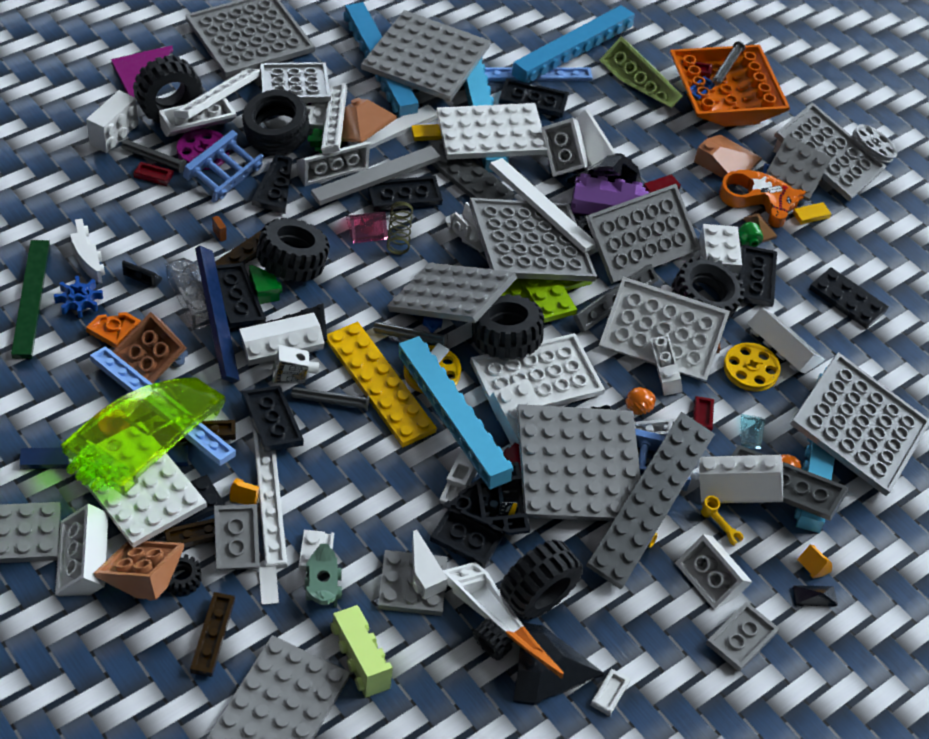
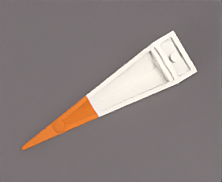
[443,562,564,678]

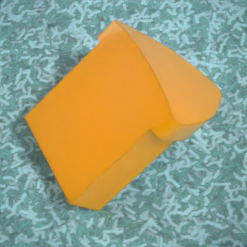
[230,478,259,505]
[797,545,832,578]

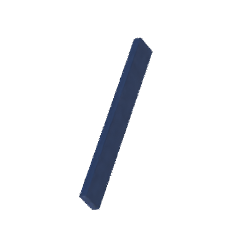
[195,245,240,383]
[19,446,188,469]

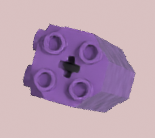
[571,173,649,216]

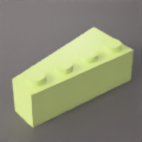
[330,605,393,698]

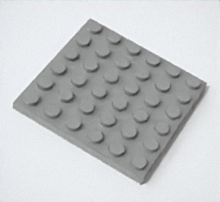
[185,0,315,78]
[361,10,491,102]
[469,198,597,282]
[790,352,929,496]
[516,404,641,521]

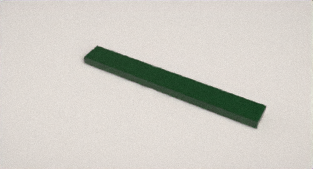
[11,240,50,359]

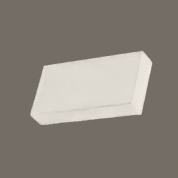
[590,669,631,716]

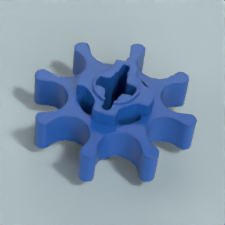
[54,276,103,318]

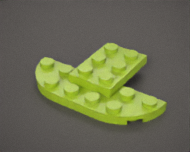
[501,278,592,323]

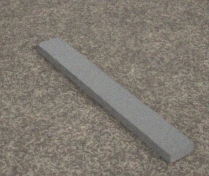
[311,146,440,205]

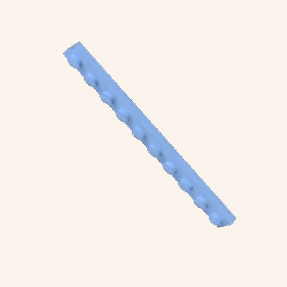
[90,346,236,466]

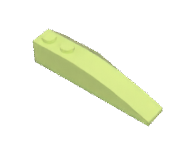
[600,36,683,108]

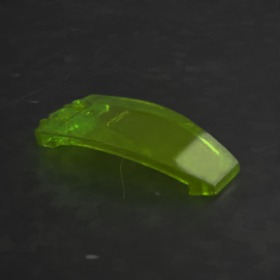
[61,377,226,496]

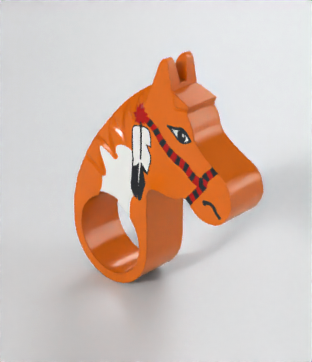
[719,170,806,228]

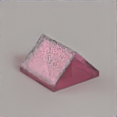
[346,211,388,243]

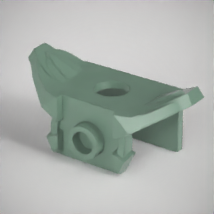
[305,544,342,607]

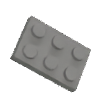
[214,504,260,570]
[706,601,780,672]

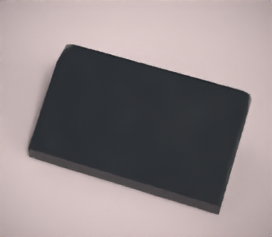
[122,260,162,287]

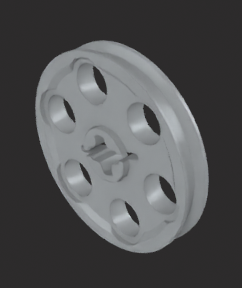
[852,124,898,163]

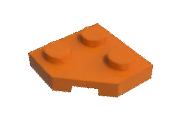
[86,312,141,348]

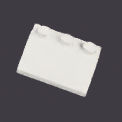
[675,534,752,610]

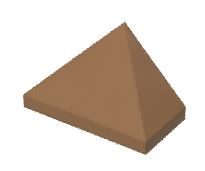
[744,213,777,243]

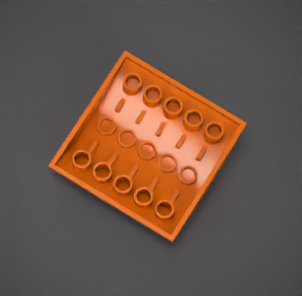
[670,45,790,127]

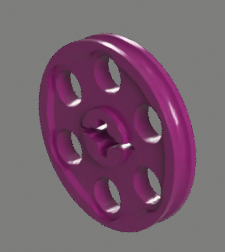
[177,129,229,170]

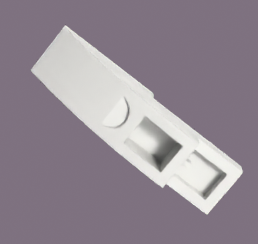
[70,219,105,284]
[439,450,478,504]

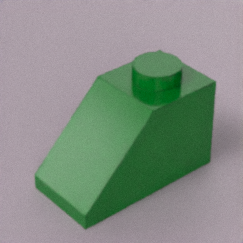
[249,265,282,304]

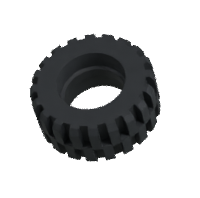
[133,56,203,123]
[256,218,330,282]
[472,294,544,360]
[500,539,583,620]

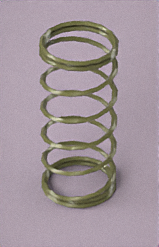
[387,201,413,255]

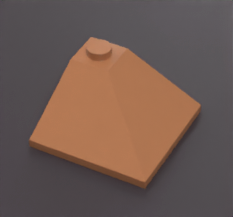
[341,98,397,143]
[694,135,762,186]
[112,312,187,384]
[94,541,184,600]

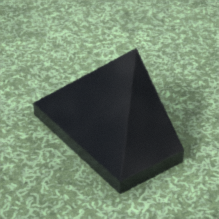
[792,585,838,606]

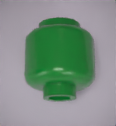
[738,222,763,247]

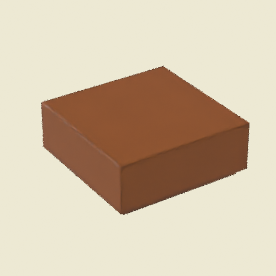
[212,216,227,242]

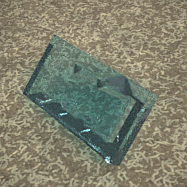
[741,414,765,449]

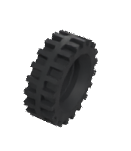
[671,256,745,321]

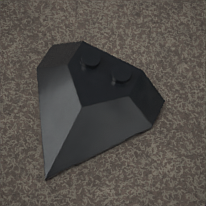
[567,153,643,187]
[442,462,530,535]
[513,622,604,705]

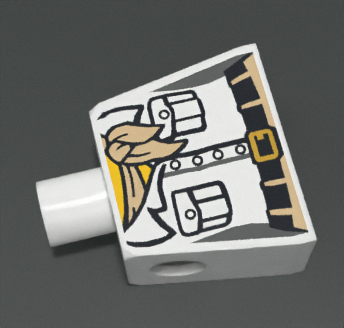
[273,345,319,384]

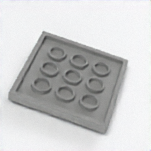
[260,62,331,104]

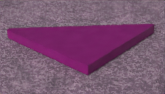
[111,45,173,97]

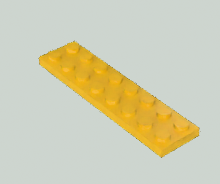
[326,322,437,448]

